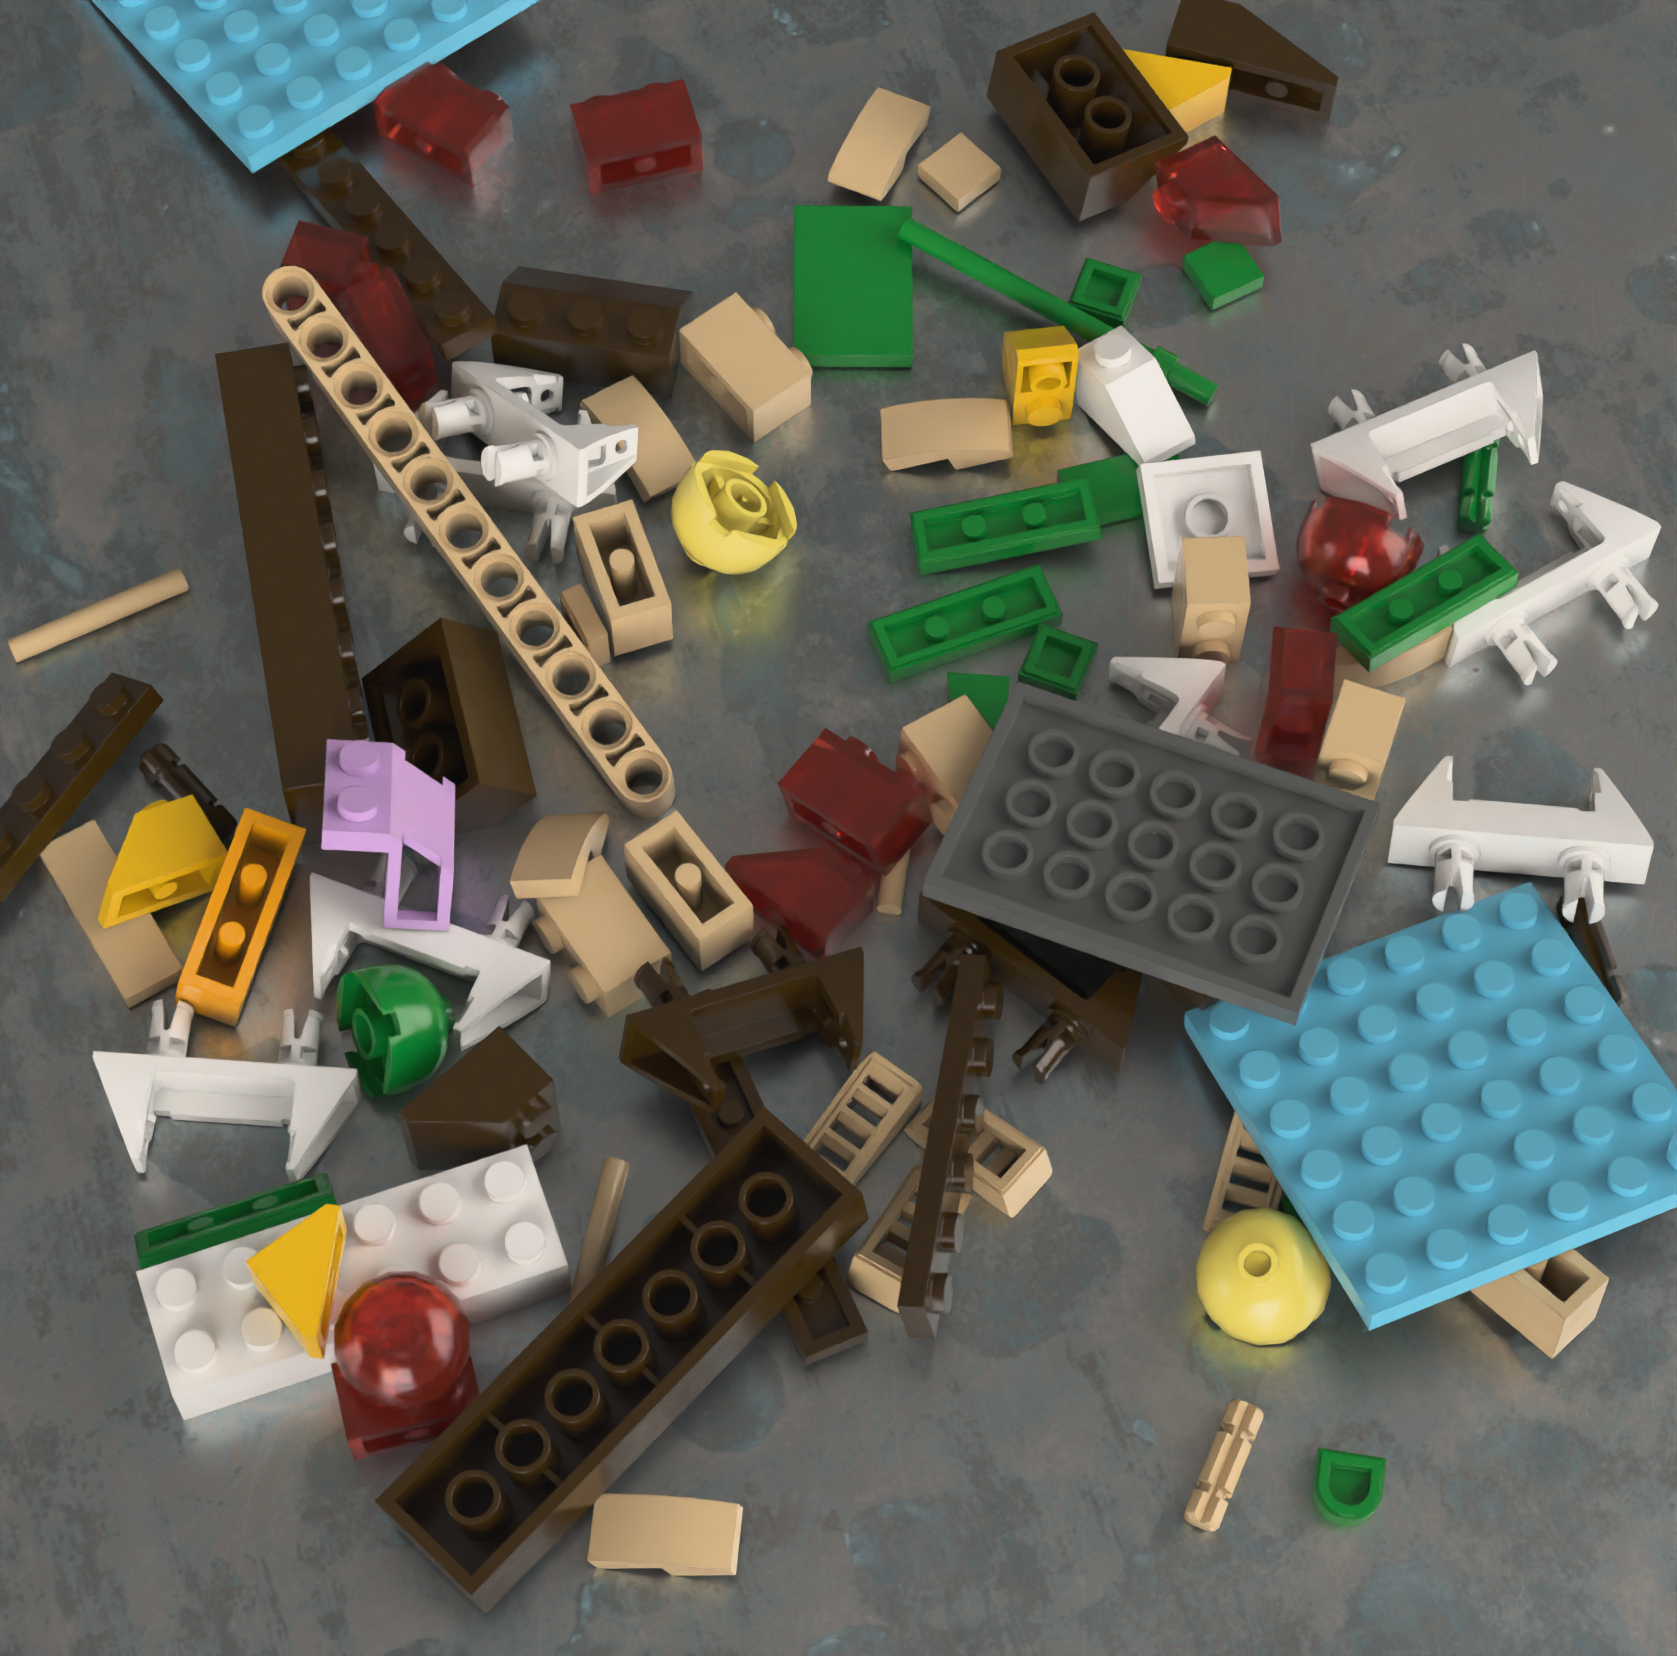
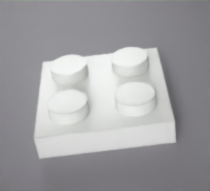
[1136,450,1280,589]

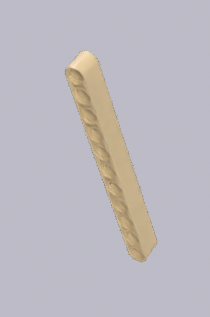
[262,266,676,818]

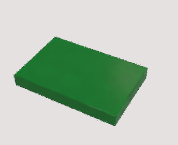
[793,205,913,367]

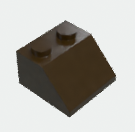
[398,1026,561,1170]

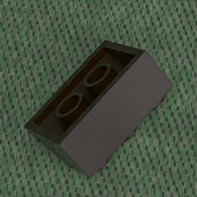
[986,12,1189,222]
[491,266,693,398]
[361,617,537,834]

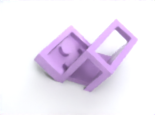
[321,739,455,931]

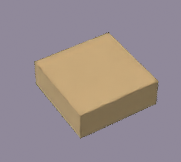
[918,132,1001,212]
[560,583,610,667]

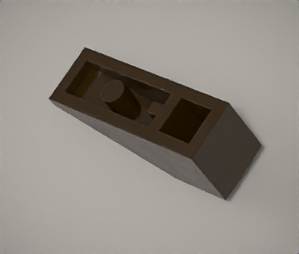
[1165,0,1339,121]

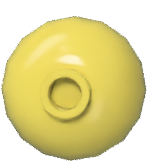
[670,450,797,575]
[1195,1208,1331,1346]

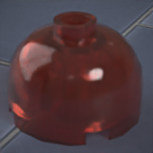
[1296,497,1425,612]
[334,1271,471,1410]

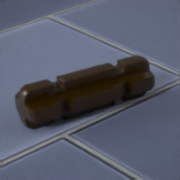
[139,743,238,844]
[1556,895,1627,1008]

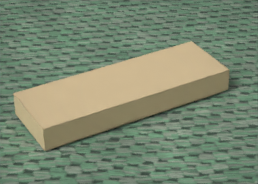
[40,819,183,1008]

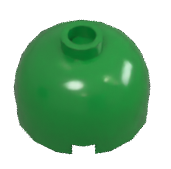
[336,964,456,1097]

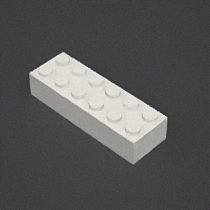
[136,1144,572,1420]

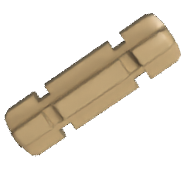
[1184,1399,1264,1532]

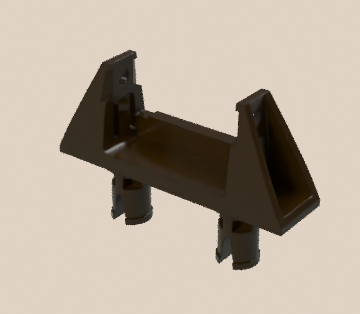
[911,891,1143,1084]
[619,924,864,1113]

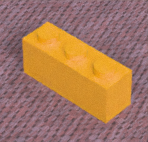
[173,807,307,1027]

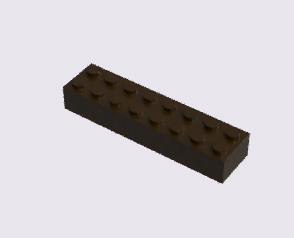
[215,342,371,846]
[375,1107,869,1615]

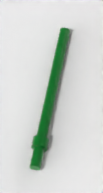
[897,217,1219,406]

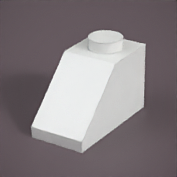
[1075,325,1195,465]

